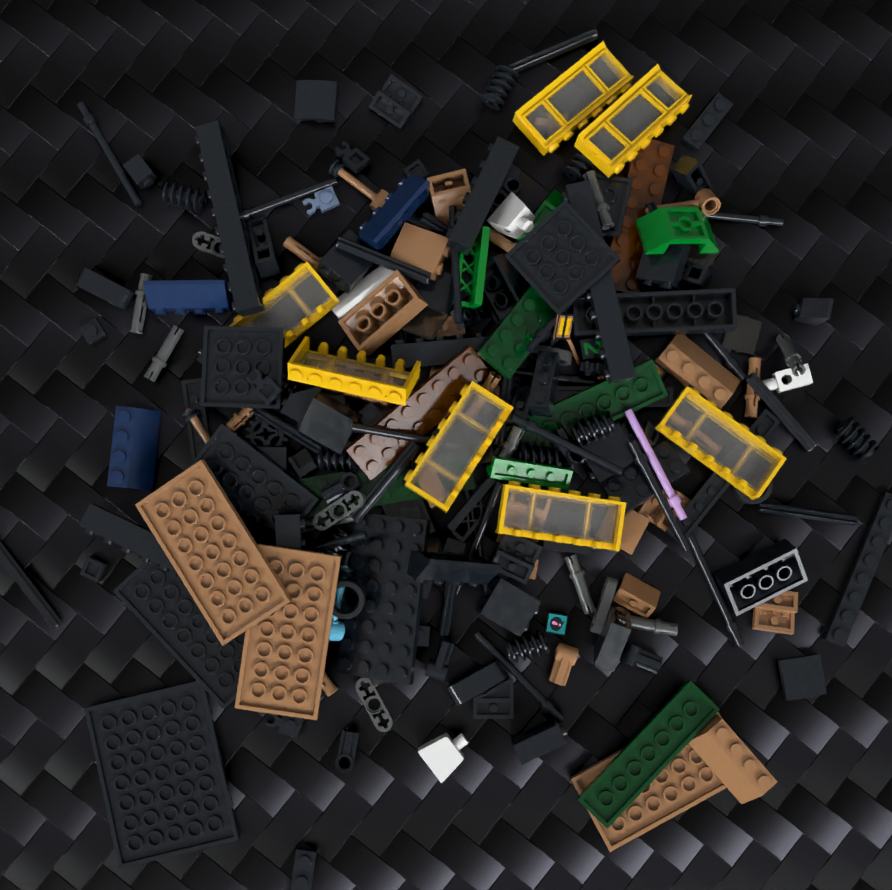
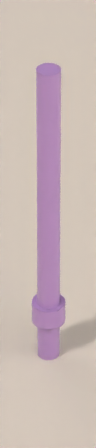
[624,409,687,521]

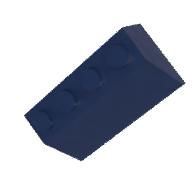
[359,174,430,252]
[143,280,232,315]
[107,406,162,491]

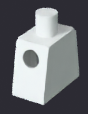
[487,192,535,239]
[762,363,813,393]
[418,733,469,783]

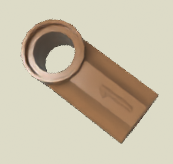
[548,642,579,686]

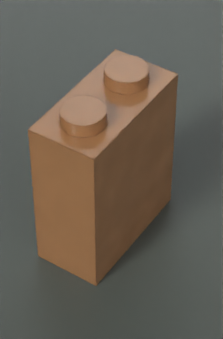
[390,222,451,280]

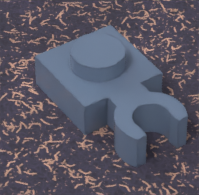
[303,186,340,215]

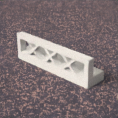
[332,265,395,320]

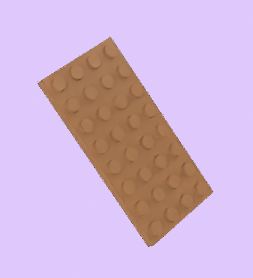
[135,459,293,646]
[235,544,341,720]
[570,700,727,852]

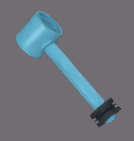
[329,565,353,641]

